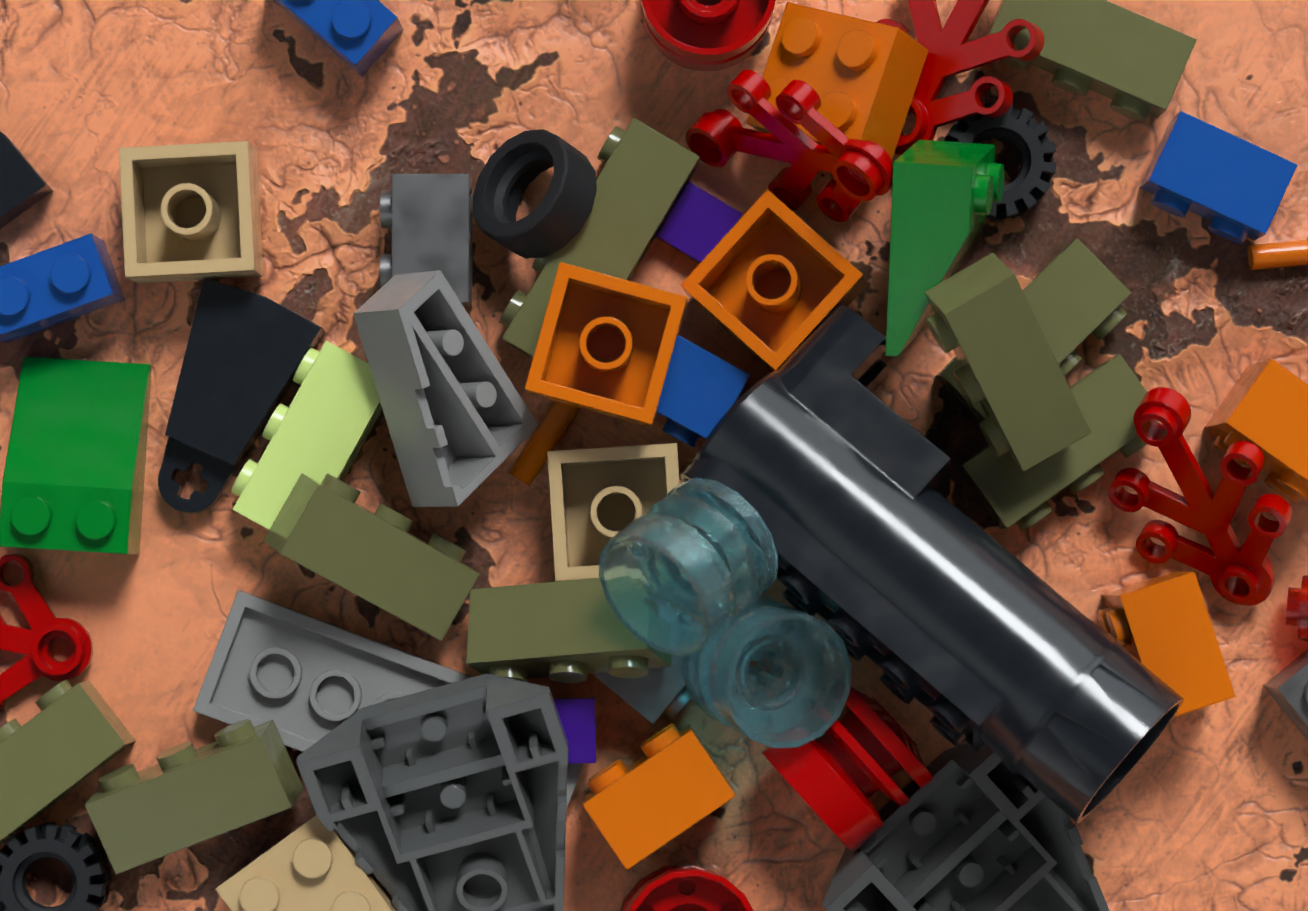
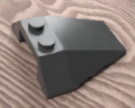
[297,673,569,911]
[822,743,1109,911]

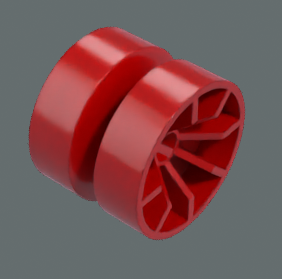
[641,0,776,71]

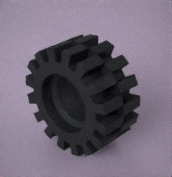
[943,103,1057,222]
[0,822,111,911]

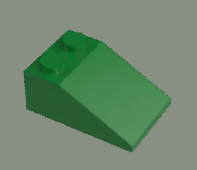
[885,139,1004,357]
[0,357,152,554]

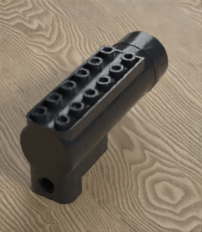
[681,304,1184,823]

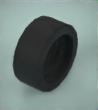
[473,129,597,259]

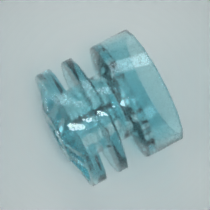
[599,478,778,656]
[682,593,852,748]

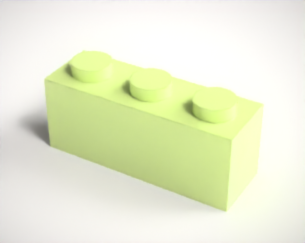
[231,341,383,530]

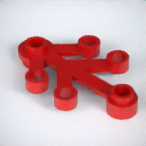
[877,0,1044,155]
[685,70,893,222]
[1108,387,1292,606]
[0,554,93,711]

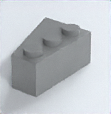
[353,270,539,507]

